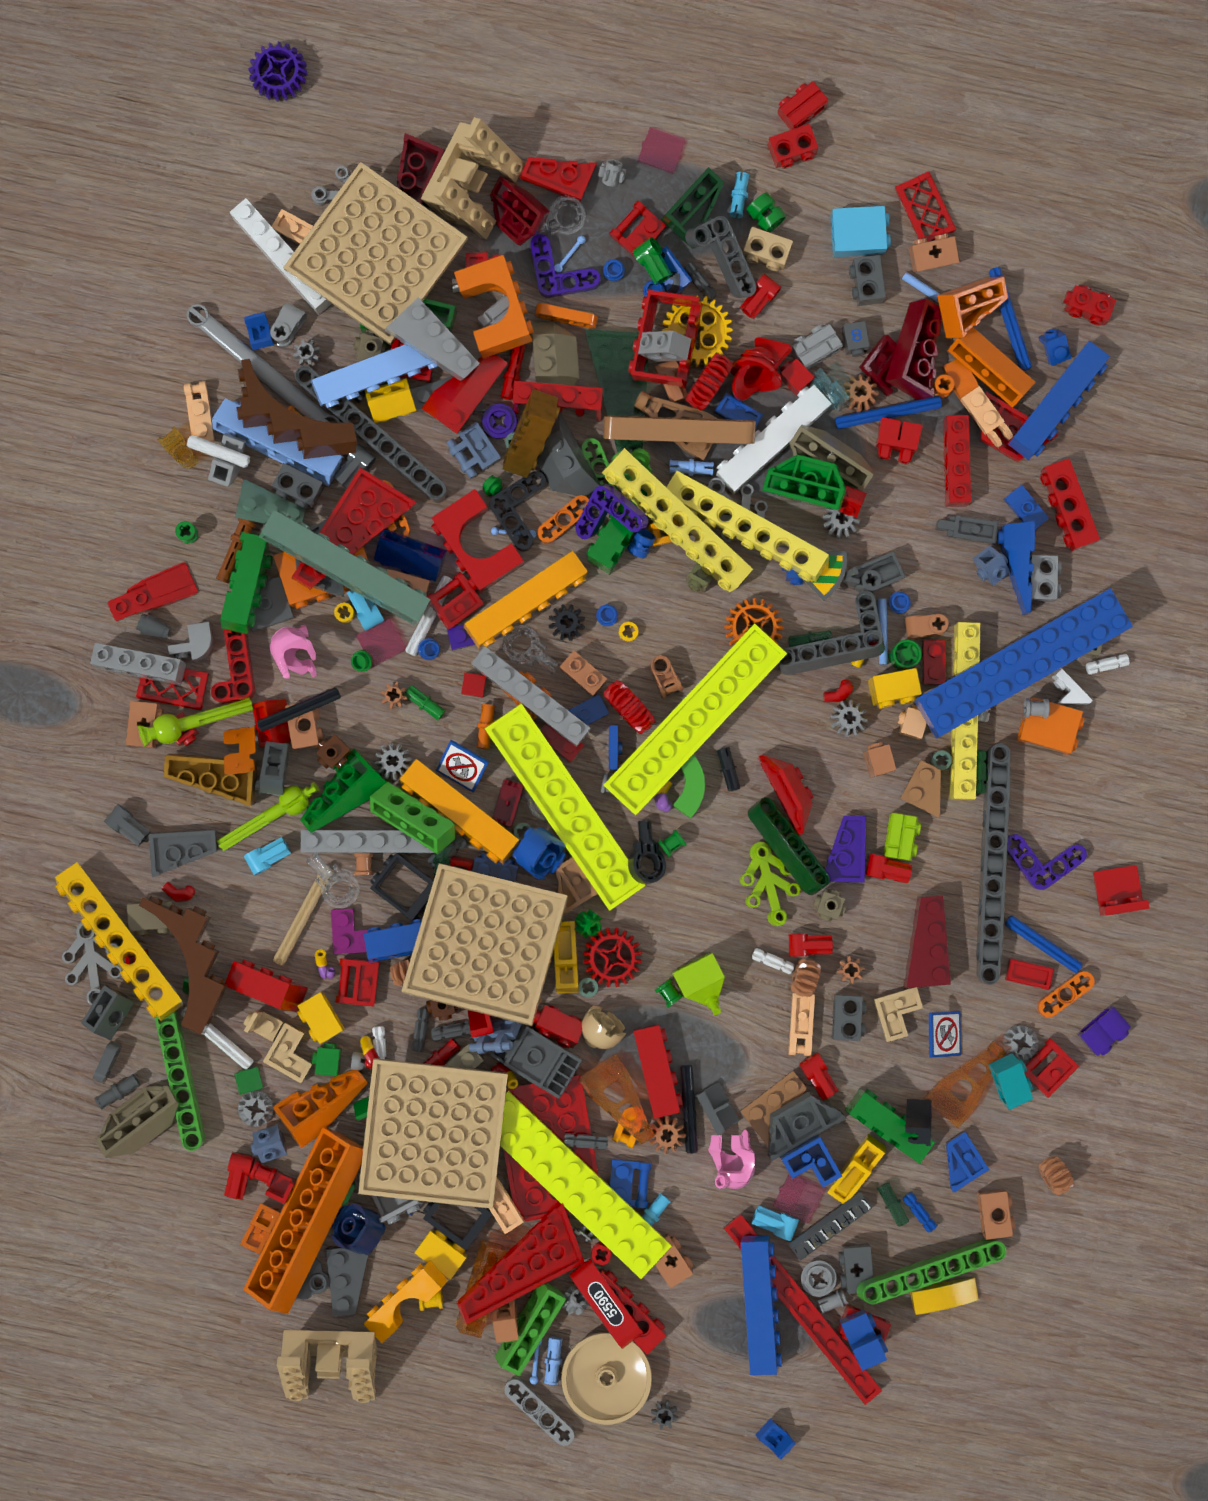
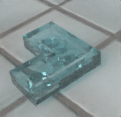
[812,368,850,412]

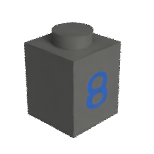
[841,321,870,357]

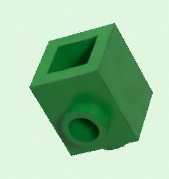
[312,1043,342,1076]

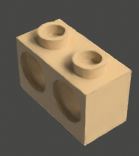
[743,227,793,271]

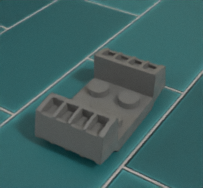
[489,1024,583,1099]

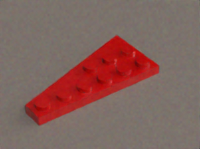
[292,468,417,590]

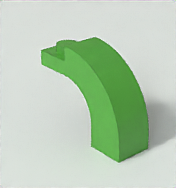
[673,755,705,819]

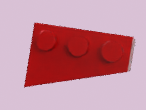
[225,959,308,1012]

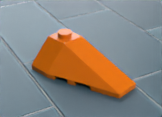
[273,1070,368,1148]

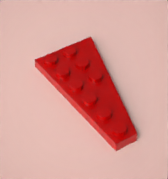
[456,1202,585,1324]

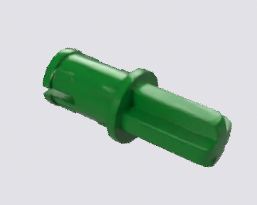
[404,685,446,721]

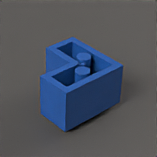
[780,1135,843,1187]
[839,1309,888,1371]

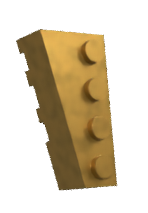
[502,389,560,478]
[164,753,258,807]

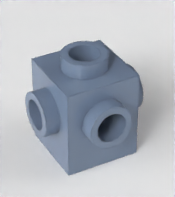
[973,545,1010,586]
[251,1125,287,1163]

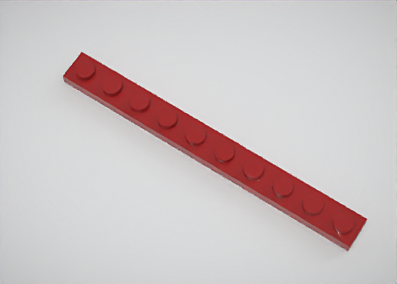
[723,1213,882,1405]

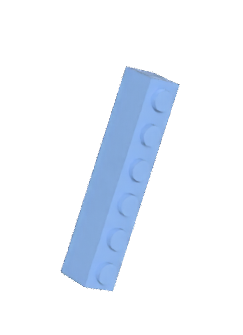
[311,345,438,408]
[212,398,342,486]

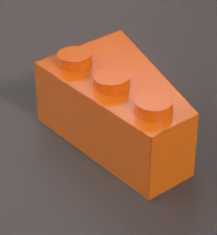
[937,276,1008,338]

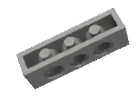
[90,643,186,685]

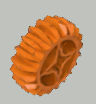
[724,598,784,646]

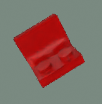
[1093,865,1150,916]

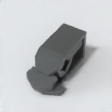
[842,551,905,593]

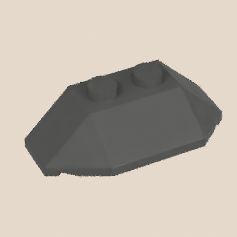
[537,411,601,496]

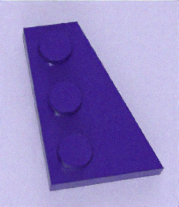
[825,816,866,883]

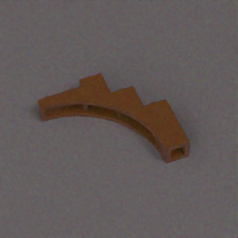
[236,359,357,459]
[139,895,228,1035]

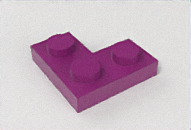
[331,909,368,954]

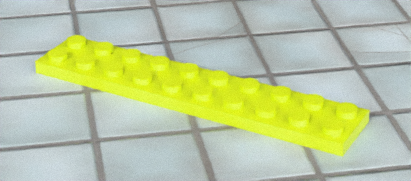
[603,624,787,816]
[484,703,646,911]
[500,1091,672,1279]

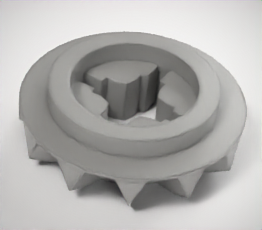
[1003,1025,1039,1061]
[238,1091,274,1127]
[800,1260,836,1297]

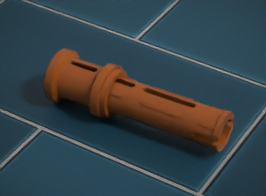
[216,518,257,584]

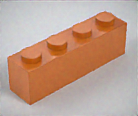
[947,327,1036,408]

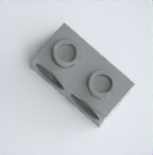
[638,331,691,362]
[1028,555,1061,602]

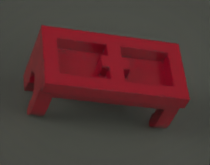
[492,779,524,828]

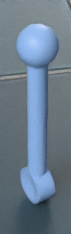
[554,236,586,273]
[491,527,536,539]
[530,1340,542,1385]

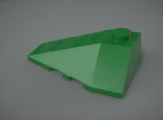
[300,748,387,833]

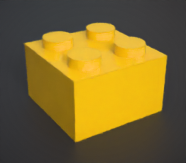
[868,668,922,709]

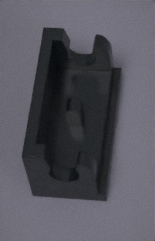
[905,1099,932,1146]

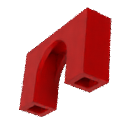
[431,489,524,593]

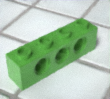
[370,782,455,854]
[494,1283,566,1376]

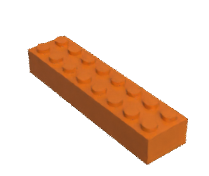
[243,1127,363,1314]

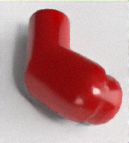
[823,679,853,703]
[161,881,195,902]

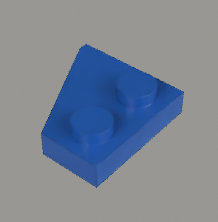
[945,1131,990,1193]

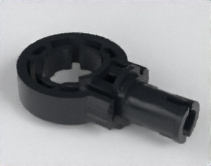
[628,820,666,885]

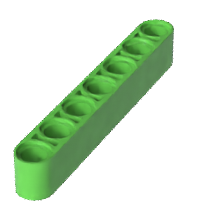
[155,1009,205,1151]
[857,1239,1006,1304]

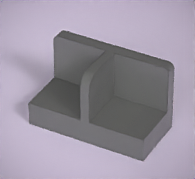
[696,1082,739,1135]

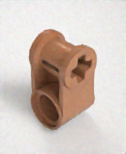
[905,614,949,640]
[650,655,683,699]

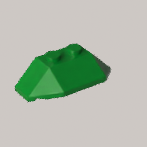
[762,455,846,511]

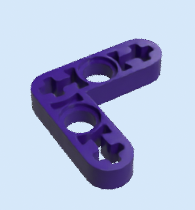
[531,234,600,298]
[576,484,648,539]
[1007,834,1087,890]

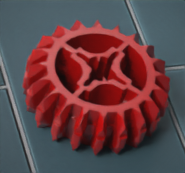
[686,353,733,411]
[604,680,655,734]
[583,928,642,987]

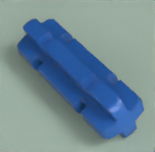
[903,1192,937,1233]

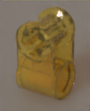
[157,426,197,469]

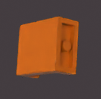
[1016,697,1084,755]

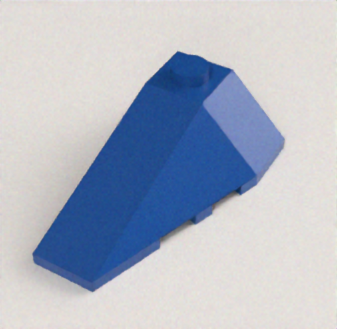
[997,521,1035,615]

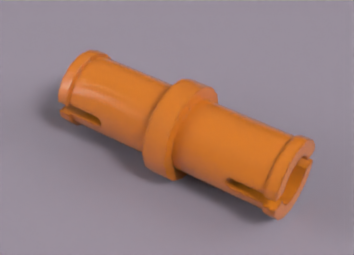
[476,704,496,750]

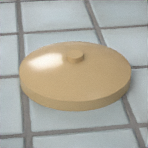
[562,1332,652,1425]

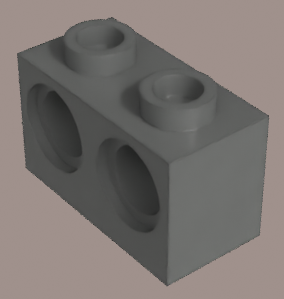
[849,255,886,306]
[272,463,325,509]
[260,742,289,795]
[832,994,866,1041]

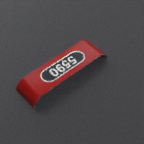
[570,1258,644,1349]

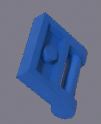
[610,1159,652,1208]

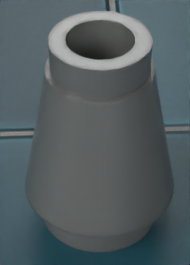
[136,613,171,639]

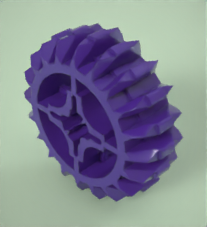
[249,41,308,102]

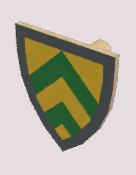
[795,551,847,602]

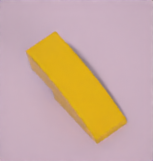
[554,921,579,994]
[827,1134,886,1204]
[910,1277,979,1315]

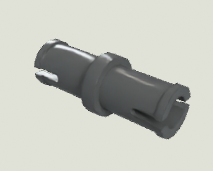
[94,1074,141,1110]

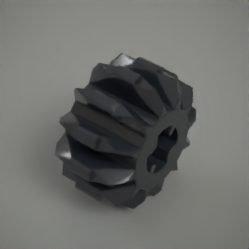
[548,604,585,641]

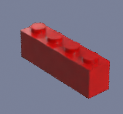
[633,1024,683,1119]

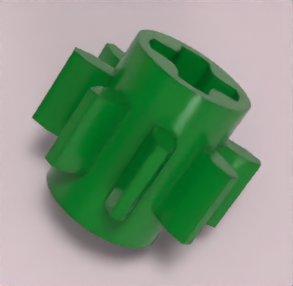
[574,909,602,938]

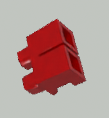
[876,417,923,464]

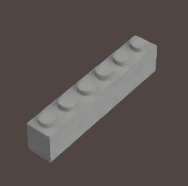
[471,646,590,747]
[301,830,434,853]

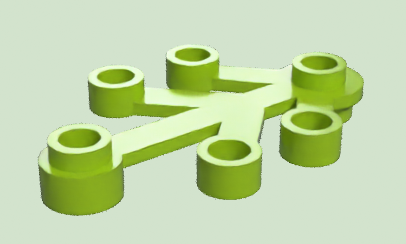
[740,842,801,926]

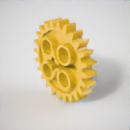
[662,295,733,367]

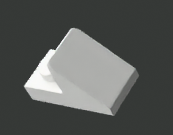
[1052,669,1093,705]

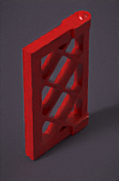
[895,171,957,242]
[136,668,209,711]

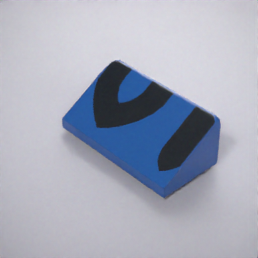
[661,246,692,294]

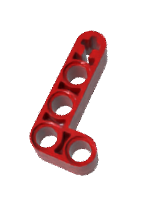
[211,629,256,704]

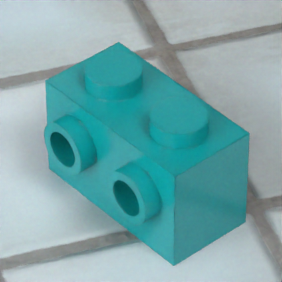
[988,1054,1033,1110]

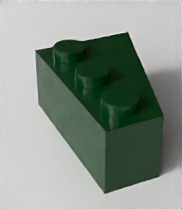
[661,167,724,250]

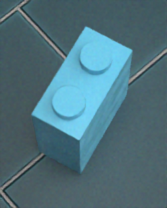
[830,206,891,258]

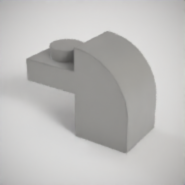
[208,433,246,487]
[168,622,215,662]

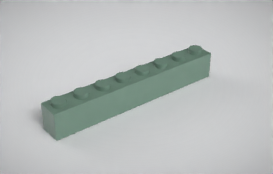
[259,510,431,626]

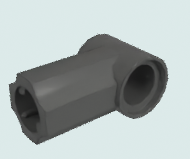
[333,444,376,489]
[104,804,151,846]

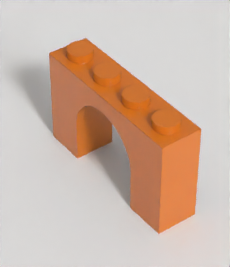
[454,255,534,359]
[273,547,370,609]

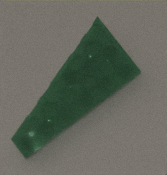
[585,329,648,453]

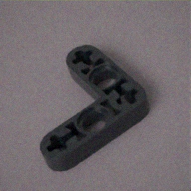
[490,471,546,552]

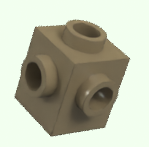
[353,330,386,361]
[813,889,847,922]

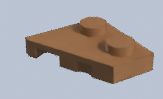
[900,759,941,818]
[556,857,598,915]

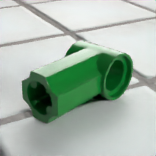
[633,237,672,285]

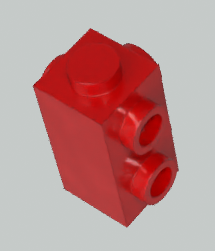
[1063,285,1116,326]
[533,1005,582,1049]

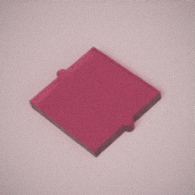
[638,127,685,174]
[356,618,406,667]
[773,1174,824,1224]

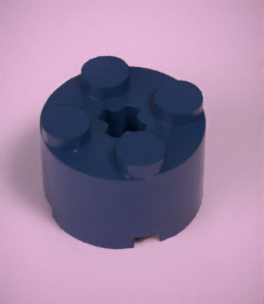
[331,1204,386,1255]

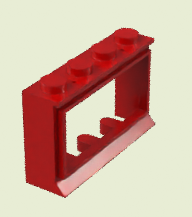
[629,290,703,389]
[512,381,603,421]

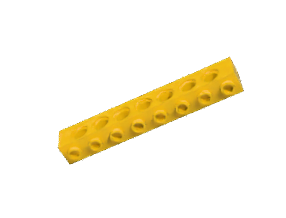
[55,862,183,1021]

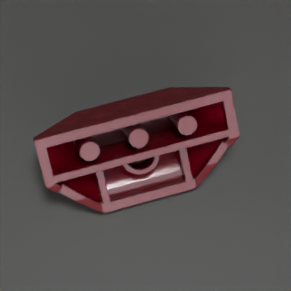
[490,176,550,246]

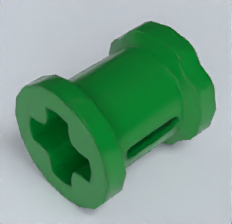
[175,521,198,544]
[658,829,687,857]
[655,978,683,1008]

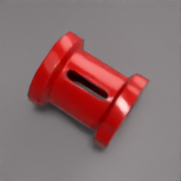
[249,1160,278,1187]
[592,1242,611,1265]

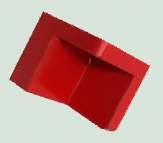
[265,1171,296,1204]

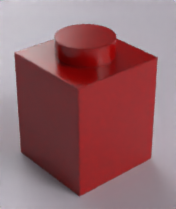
[780,358,815,396]

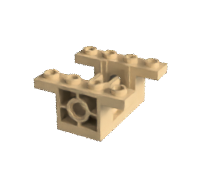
[421,117,525,240]
[277,1330,377,1403]

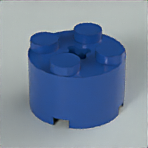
[512,827,566,879]

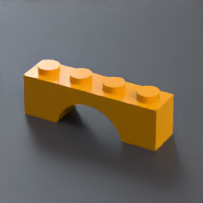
[364,1260,448,1343]

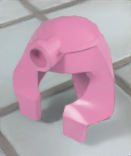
[270,624,317,679]
[708,1130,755,1189]

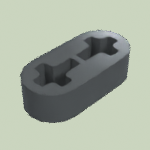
[93,1041,122,1084]

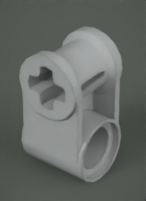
[270,303,307,347]

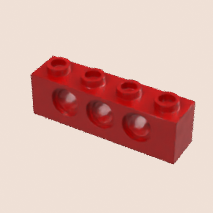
[943,415,971,507]
[1040,458,1100,552]
[599,1268,666,1355]

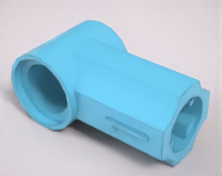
[347,590,385,631]
[243,837,291,876]
[751,1205,799,1241]

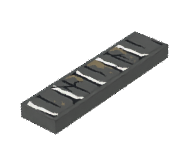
[788,1192,872,1261]

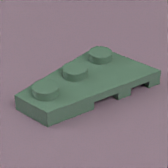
[235,479,305,524]

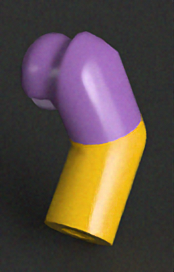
[654,781,672,812]
[315,949,335,980]

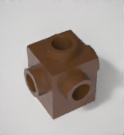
[316,734,352,770]
[426,1000,460,1021]

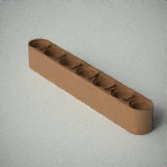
[603,415,756,444]

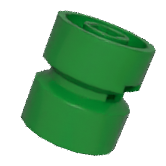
[746,192,787,233]
[889,640,922,671]

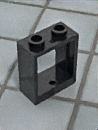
[370,853,434,921]
[423,1202,492,1250]

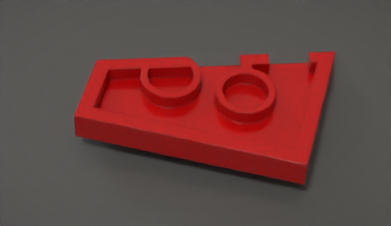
[520,157,597,203]

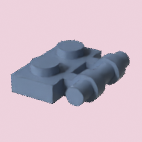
[446,422,501,479]
[469,1018,522,1054]

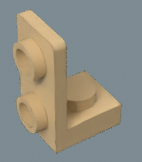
[244,1009,284,1042]

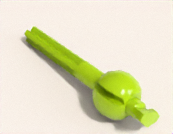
[138,698,253,747]
[217,782,320,851]

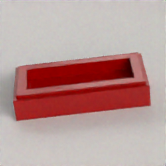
[1005,959,1054,990]

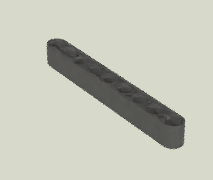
[295,366,448,503]

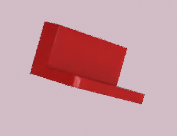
[252,699,291,748]
[468,1010,494,1038]

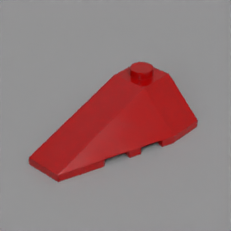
[421,354,508,434]

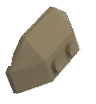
[531,321,579,386]
[789,425,875,492]
[96,1086,178,1158]

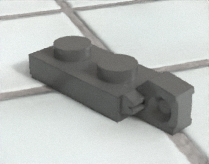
[935,515,999,545]

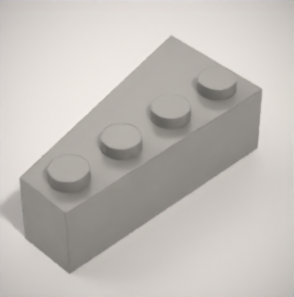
[384,297,480,381]

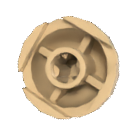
[582,1006,626,1049]

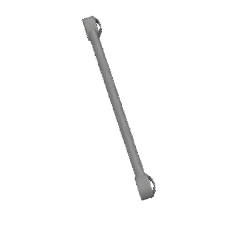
[187,304,340,423]

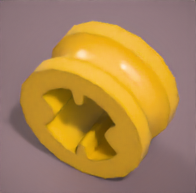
[334,602,355,623]
[618,622,638,642]

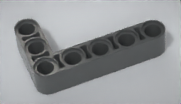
[778,591,885,675]

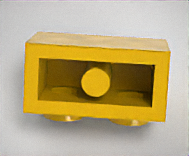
[365,378,416,423]
[297,991,345,1044]
[415,1228,468,1280]

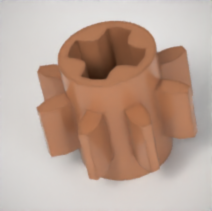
[380,682,408,709]
[836,956,865,984]

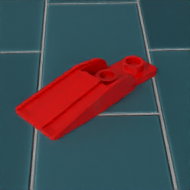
[108,562,198,621]

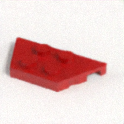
[980,392,1058,463]

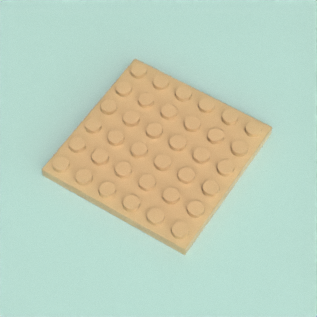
[283,162,468,345]
[401,864,568,1026]
[358,1058,508,1209]

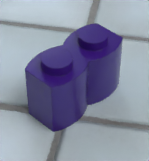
[1077,1005,1131,1056]

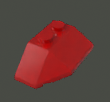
[757,754,814,835]

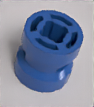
[627,529,656,558]

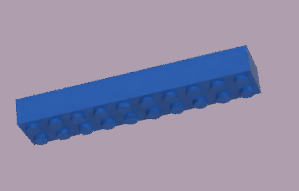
[914,588,1133,739]

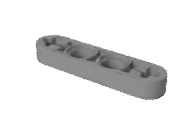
[505,1377,574,1446]

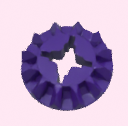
[482,404,517,439]

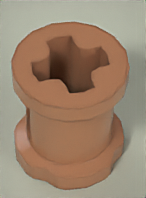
[354,853,374,875]

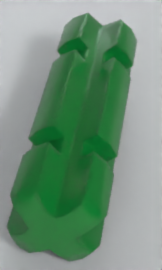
[976,750,987,794]

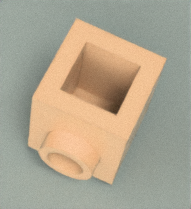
[898,705,927,740]

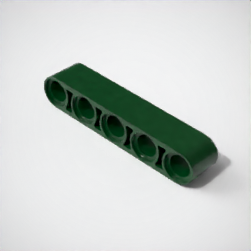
[748,797,830,895]

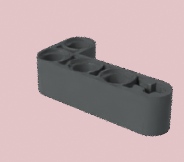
[685,216,756,298]

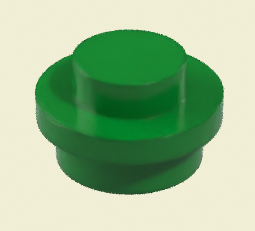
[482,475,503,496]
[351,650,372,672]

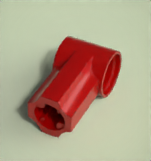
[740,273,782,319]
[866,854,912,883]
[788,934,833,957]
[799,1052,839,1100]
[224,1152,255,1199]

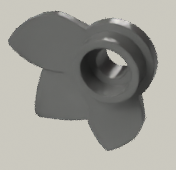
[296,1258,330,1300]

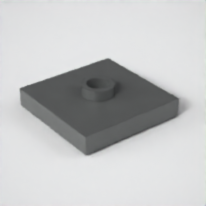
[250,576,294,632]

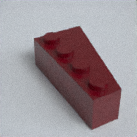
[396,133,445,207]
[885,298,941,400]
[903,896,951,988]

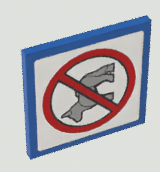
[436,740,489,793]
[929,1011,961,1058]

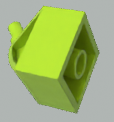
[672,952,725,1015]

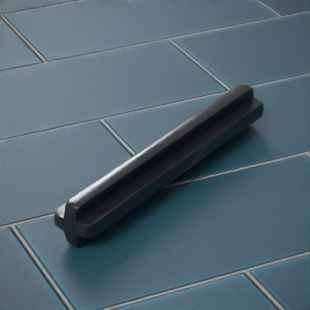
[257,687,341,732]
[681,1065,698,1154]

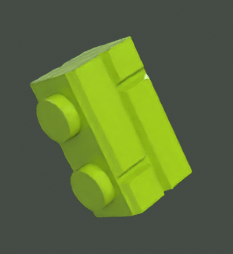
[883,813,921,861]

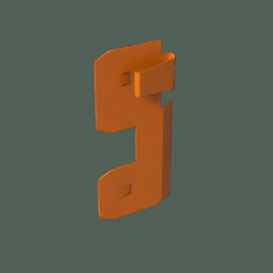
[223,725,256,775]

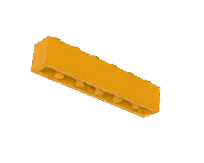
[464,551,588,649]
[400,759,520,865]

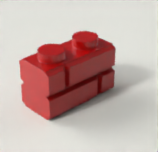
[777,81,829,130]

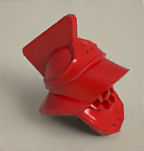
[730,337,792,401]

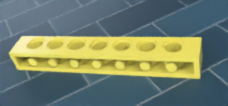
[602,448,753,592]
[666,471,829,582]
[950,622,980,800]

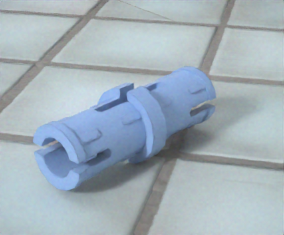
[669,459,714,476]
[544,1337,563,1385]

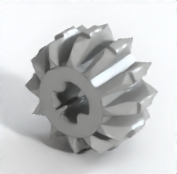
[822,509,860,538]
[830,700,868,737]
[374,743,412,780]

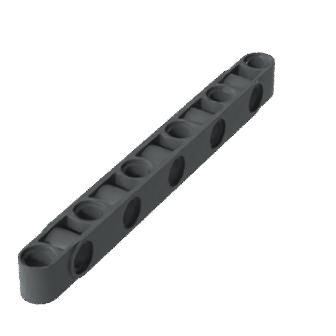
[976,743,1011,985]

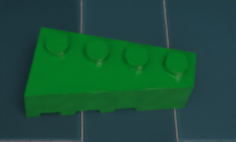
[586,488,647,575]
[220,532,273,634]
[845,1088,935,1164]

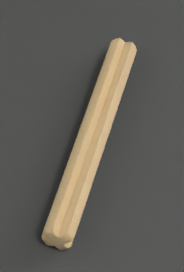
[273,865,334,966]

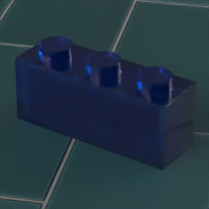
[374,529,447,582]

